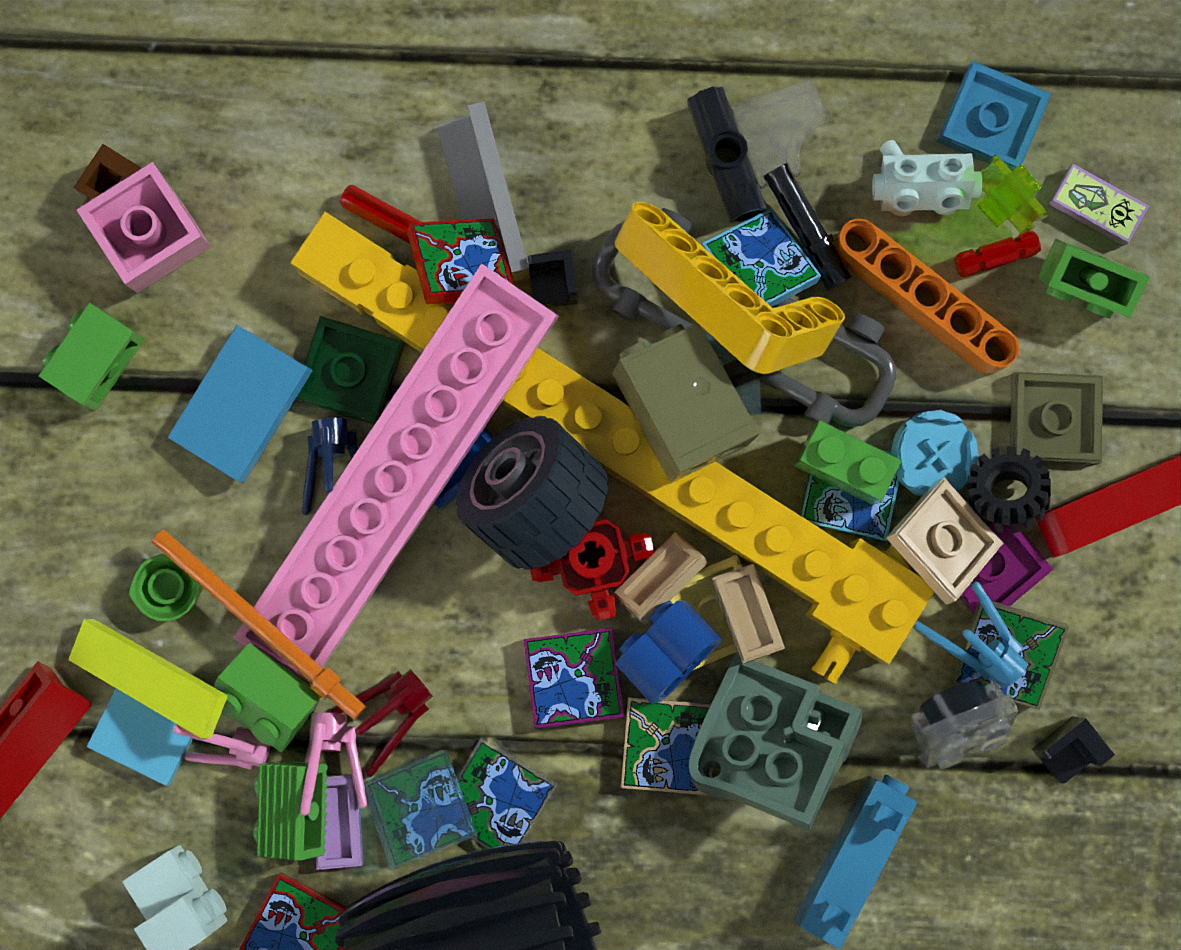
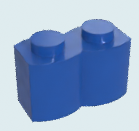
[616,601,722,704]

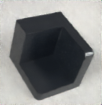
[527,250,577,308]
[1032,716,1115,784]

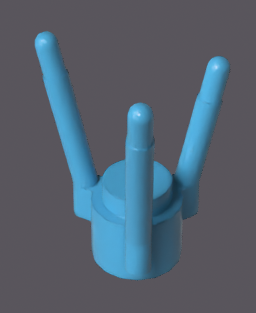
[913,582,1028,688]

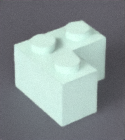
[122,845,228,950]

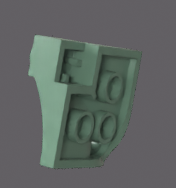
[689,653,862,831]

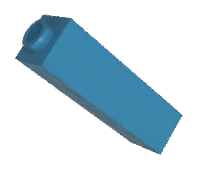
[794,774,918,949]

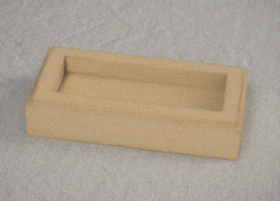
[613,532,708,625]
[711,564,785,665]

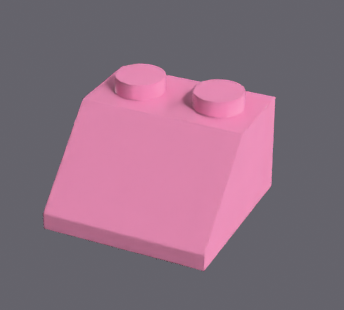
[76,162,211,294]

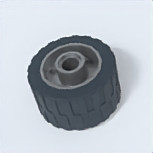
[456,416,608,570]

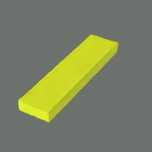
[68,619,228,739]

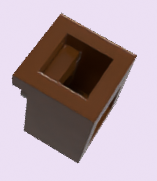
[73,144,142,205]

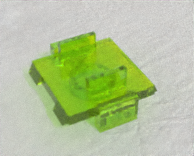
[977,154,1048,234]

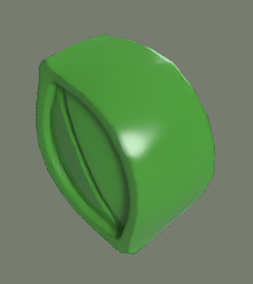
[129,554,204,621]

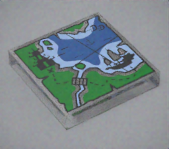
[434,737,558,848]

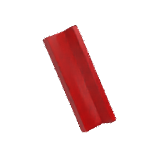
[0,661,91,819]

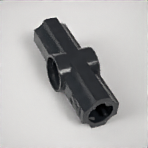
[687,86,766,223]

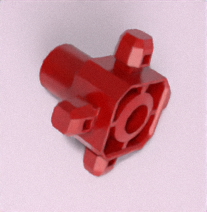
[530,519,654,621]

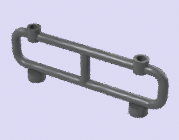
[592,208,896,427]

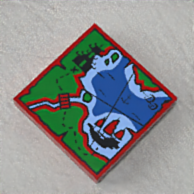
[407,218,513,304]
[239,872,346,950]

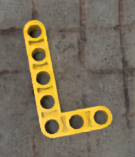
[614,202,845,374]

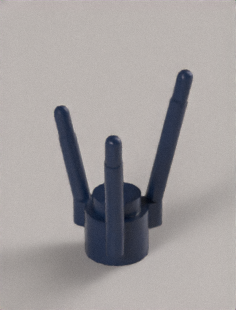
[302,418,358,515]

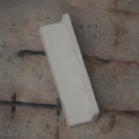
[437,101,530,282]

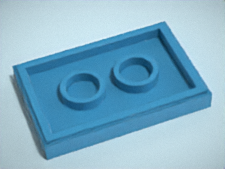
[168,325,313,484]

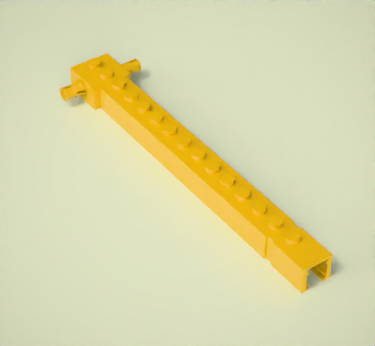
[290,212,934,685]

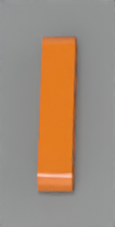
[833,218,1019,374]

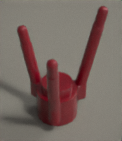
[331,669,433,777]

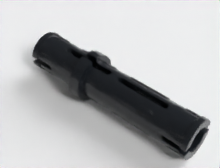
[763,162,852,291]

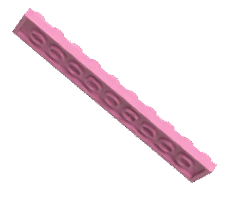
[233,263,559,685]

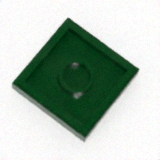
[295,316,405,425]

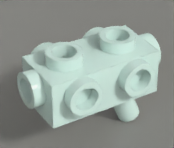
[872,140,982,216]

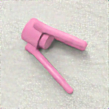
[300,713,367,816]
[173,725,271,770]

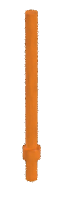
[152,529,366,720]

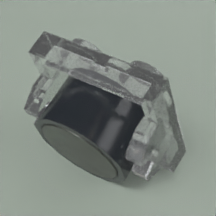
[910,681,1018,769]

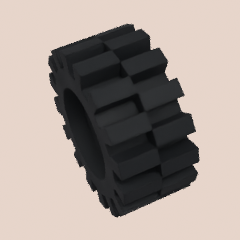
[967,446,1051,534]

